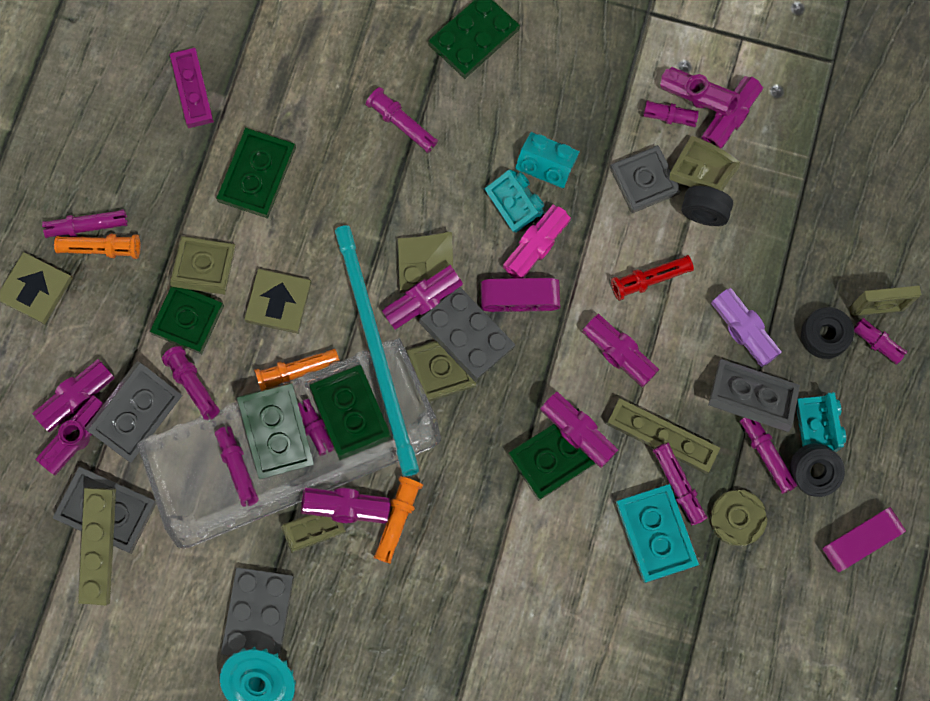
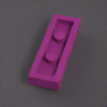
[170,48,214,129]

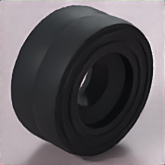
[681,186,733,226]
[801,307,854,359]
[790,443,845,497]

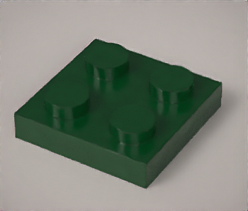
[150,287,224,355]

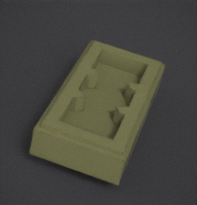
[281,515,346,553]

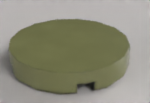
[710,490,767,546]

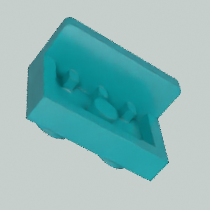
[516,132,580,188]
[796,392,846,452]

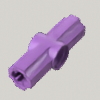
[711,288,782,367]

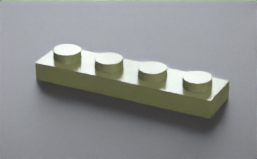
[606,398,720,474]
[78,487,116,606]

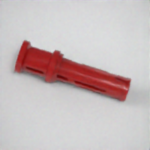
[611,255,694,301]

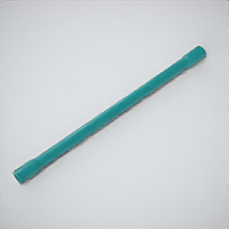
[335,225,420,477]

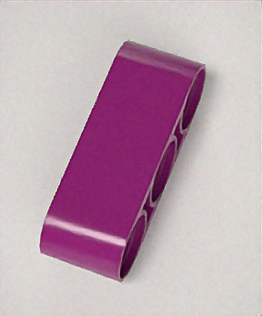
[481,278,561,312]
[822,507,906,573]

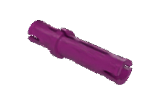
[42,209,128,238]
[740,417,797,494]
[215,426,259,507]
[652,442,707,526]

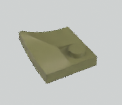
[670,136,740,191]
[398,232,453,293]

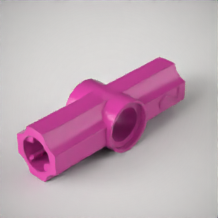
[503,205,571,279]

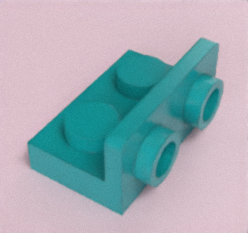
[485,169,545,233]

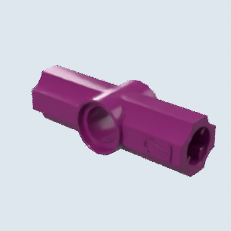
[660,67,740,116]
[701,76,764,149]
[382,265,463,330]
[582,314,659,388]
[32,359,115,432]
[540,392,618,468]
[35,395,103,476]
[301,488,390,524]

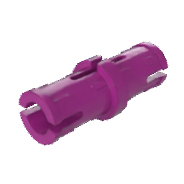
[643,100,699,128]
[854,318,907,365]
[298,399,335,456]

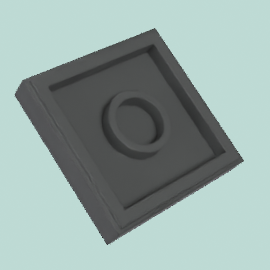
[610,145,681,214]

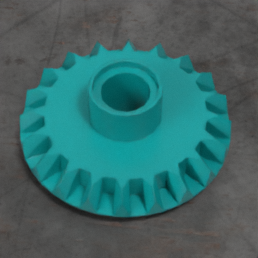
[220,647,296,701]

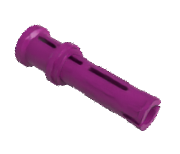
[365,87,438,153]
[162,346,220,420]

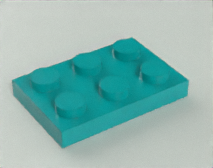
[616,484,699,583]

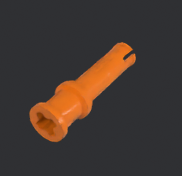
[54,234,141,259]
[255,348,340,390]
[373,476,423,564]

